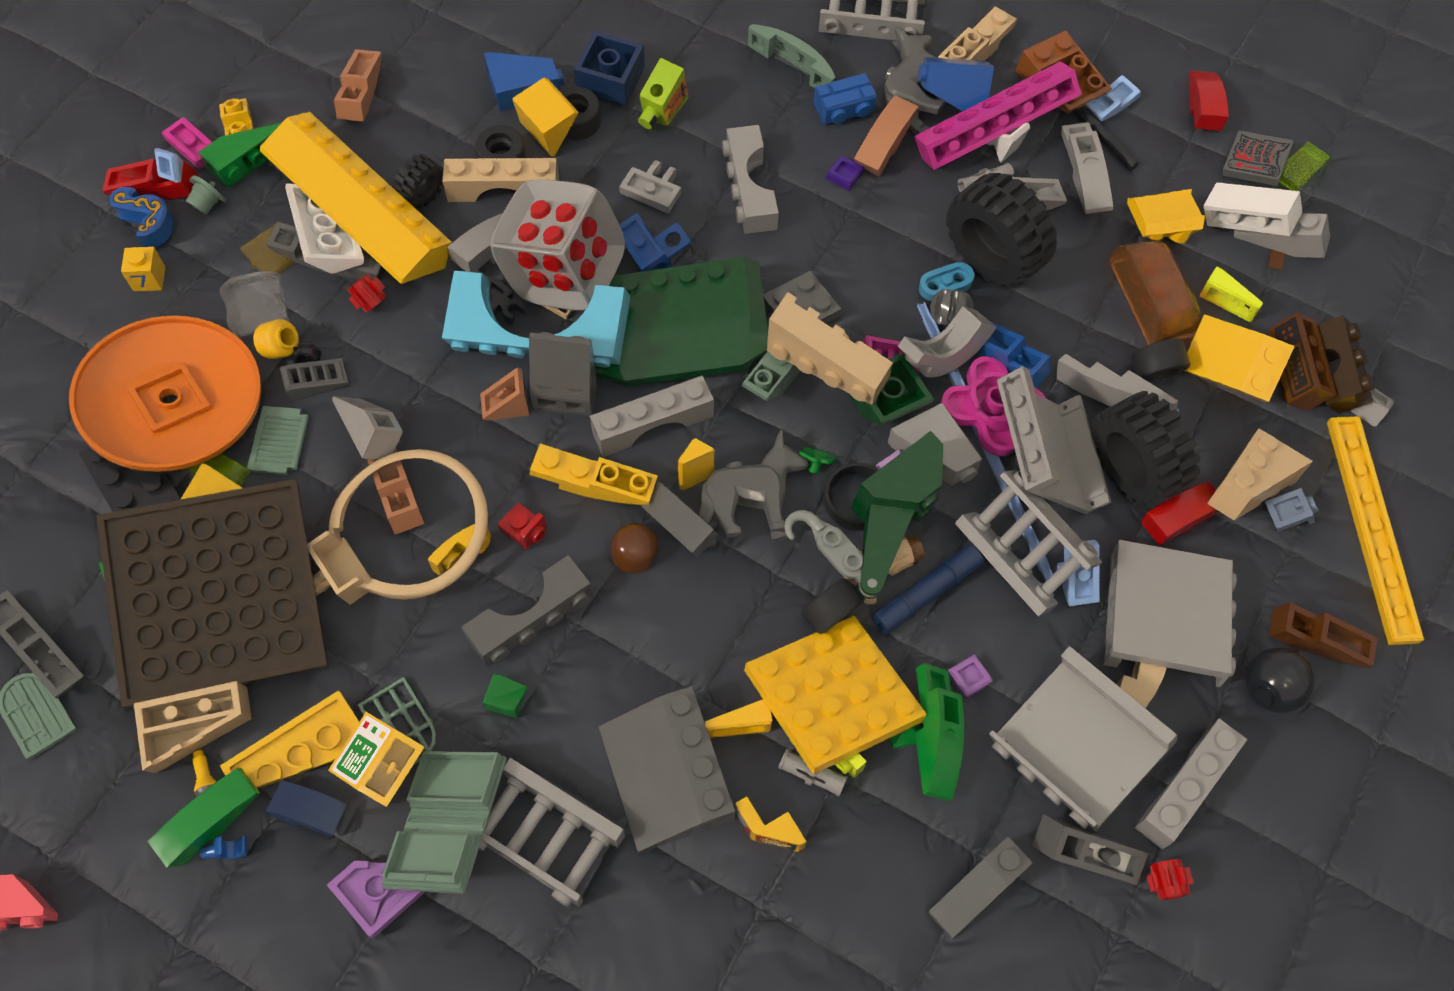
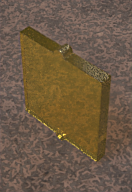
[240,221,294,280]

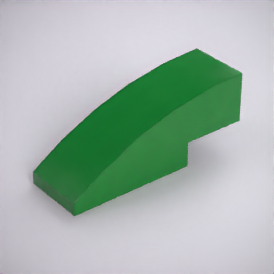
[148,768,260,868]

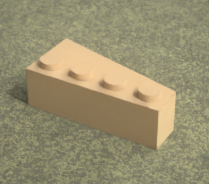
[767,292,893,405]

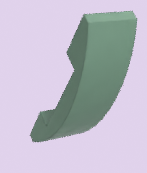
[748,24,835,88]

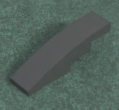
[0,590,85,699]

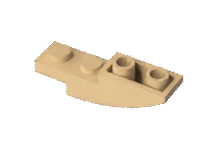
[938,6,1017,61]

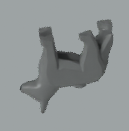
[883,27,946,135]
[699,430,809,547]

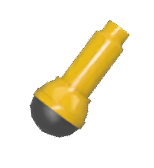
[192,750,217,796]

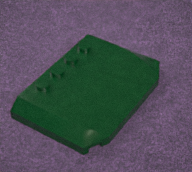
[595,257,768,386]

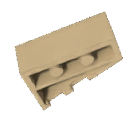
[1207,428,1313,521]
[134,681,252,774]

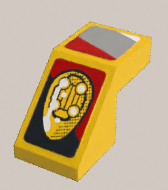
[735,797,806,852]

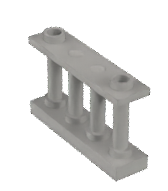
[818,0,925,41]
[955,469,1102,617]
[479,758,625,907]

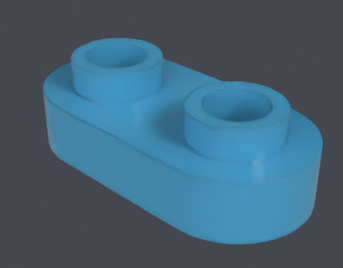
[919,262,974,301]

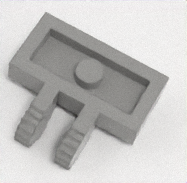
[619,160,681,214]

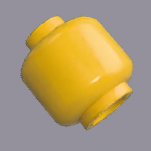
[253,319,299,359]

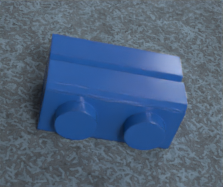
[813,73,877,125]

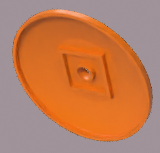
[69,316,261,472]

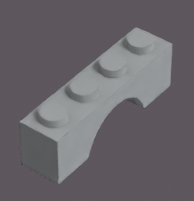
[722,125,779,234]
[590,376,714,457]
[1134,718,1248,850]

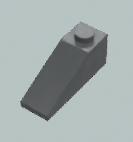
[1032,814,1148,885]
[928,837,1033,939]

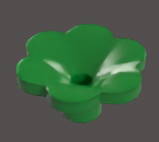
[799,447,836,473]

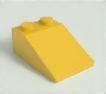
[1185,314,1294,402]

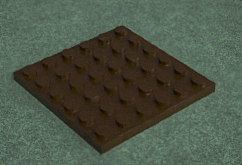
[96,479,329,709]

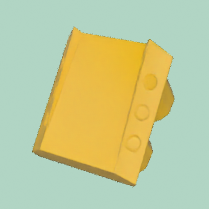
[1127,189,1205,244]

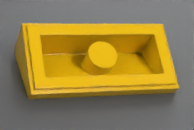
[678,438,715,491]

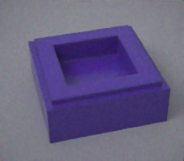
[826,155,864,191]

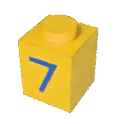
[121,247,166,291]

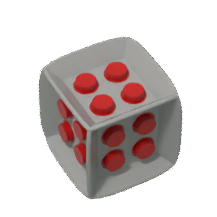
[490,179,625,310]

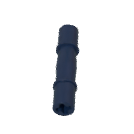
[871,544,984,635]

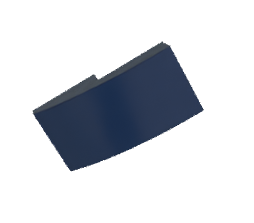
[265,780,347,838]

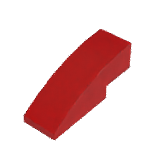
[1189,70,1229,131]
[102,159,198,199]
[1141,481,1220,546]

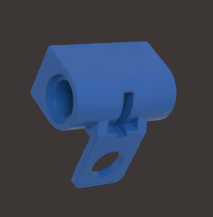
[620,213,691,271]

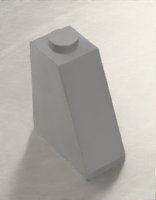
[888,403,982,486]

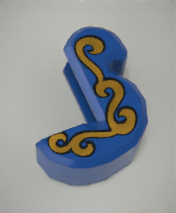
[109,187,175,248]

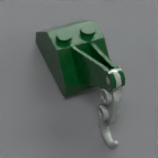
[784,431,943,599]

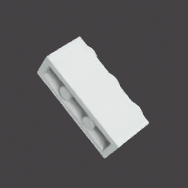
[1203,183,1302,236]

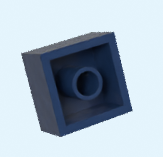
[574,31,645,106]

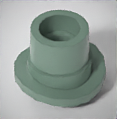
[185,176,227,215]

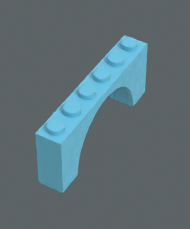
[442,270,630,367]

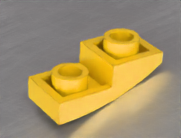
[219,98,254,135]
[428,524,491,576]

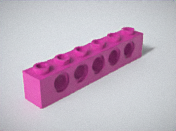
[914,62,1081,170]

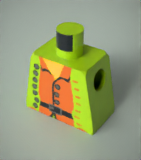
[638,58,689,129]

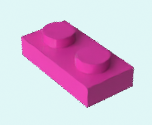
[161,117,212,170]

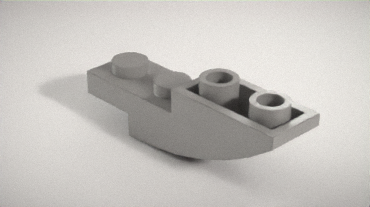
[1061,122,1113,214]

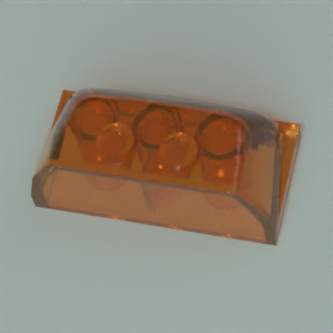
[1108,241,1202,345]

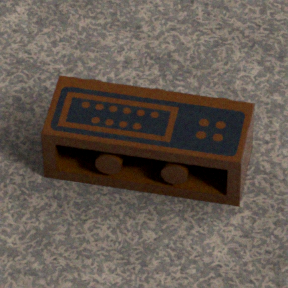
[1269,312,1337,411]

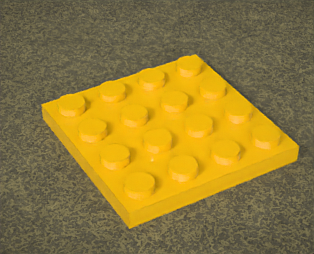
[744,616,927,775]

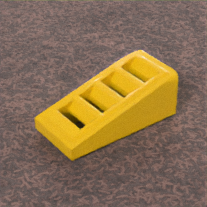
[705,699,772,738]

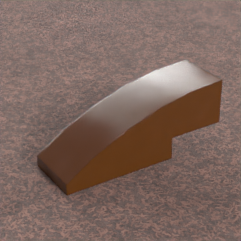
[1268,602,1378,668]

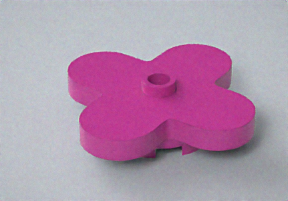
[939,356,1046,456]

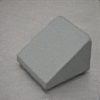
[1351,388,1394,426]

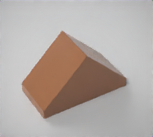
[480,367,529,421]

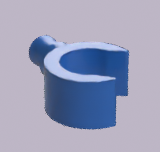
[199,835,247,860]

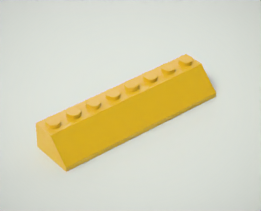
[260,112,452,284]

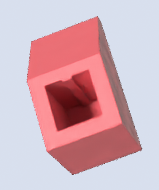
[0,874,58,931]

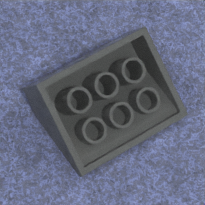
[598,686,735,853]

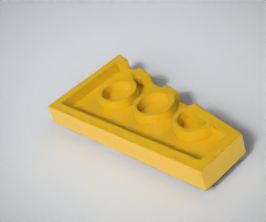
[220,690,359,789]

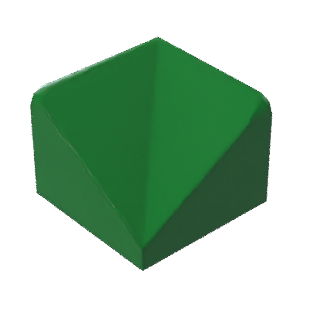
[483,673,528,718]

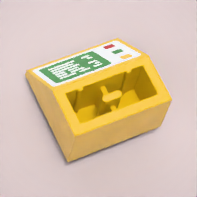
[328,712,424,807]

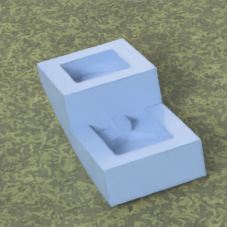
[1084,75,1141,121]

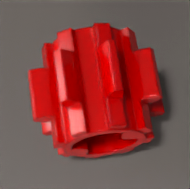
[347,274,386,312]
[1147,859,1194,900]

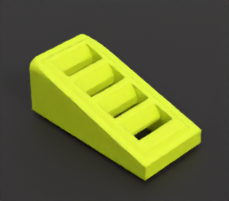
[1199,266,1263,322]

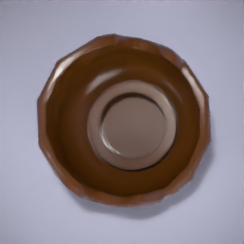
[611,523,659,574]

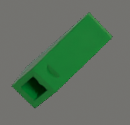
[198,122,282,188]

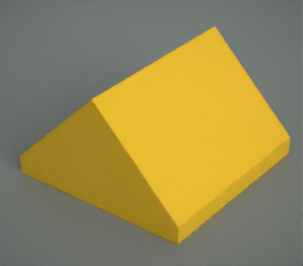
[512,78,579,157]

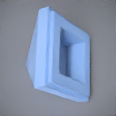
[154,148,183,182]

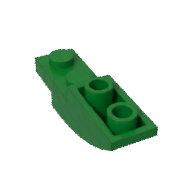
[915,663,964,801]

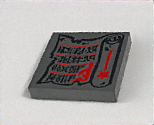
[1222,130,1294,187]

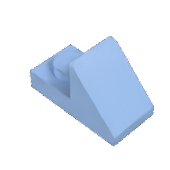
[1057,540,1100,606]

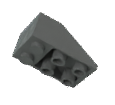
[529,332,598,416]

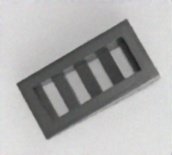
[280,358,349,401]

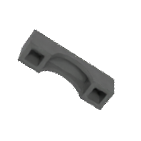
[461,555,592,666]

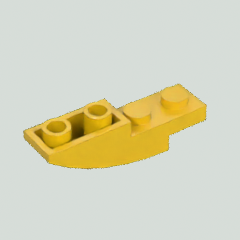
[530,444,658,505]

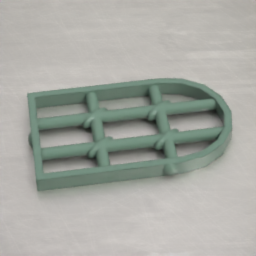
[358,677,437,765]

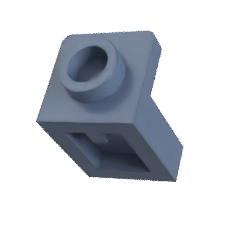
[1265,488,1318,532]

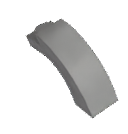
[898,306,997,378]

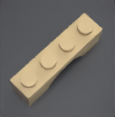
[443,158,559,202]

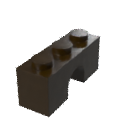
[1318,315,1374,414]

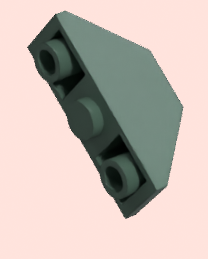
[742,352,800,401]

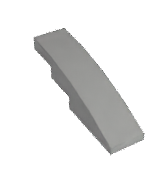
[1056,354,1178,411]

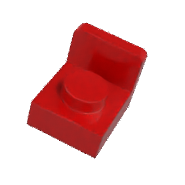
[497,503,547,550]

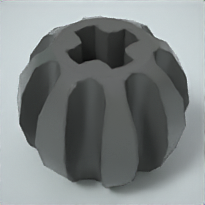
[930,289,973,325]

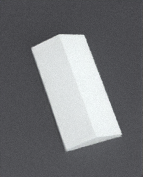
[285,183,364,274]

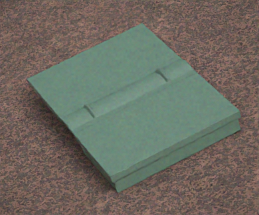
[381,751,507,894]

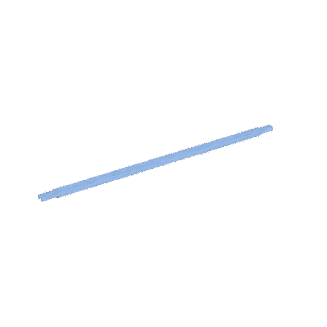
[917,302,1053,581]

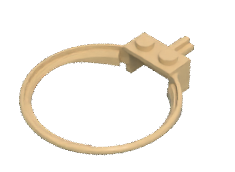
[308,449,488,605]

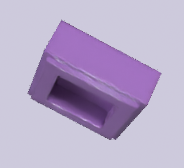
[948,654,993,700]

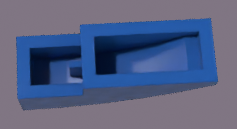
[977,322,1051,389]

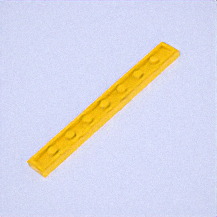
[1327,416,1424,645]

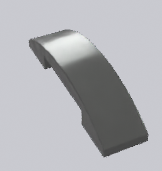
[266,222,382,279]

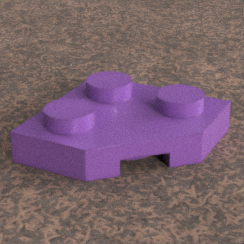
[327,861,425,939]

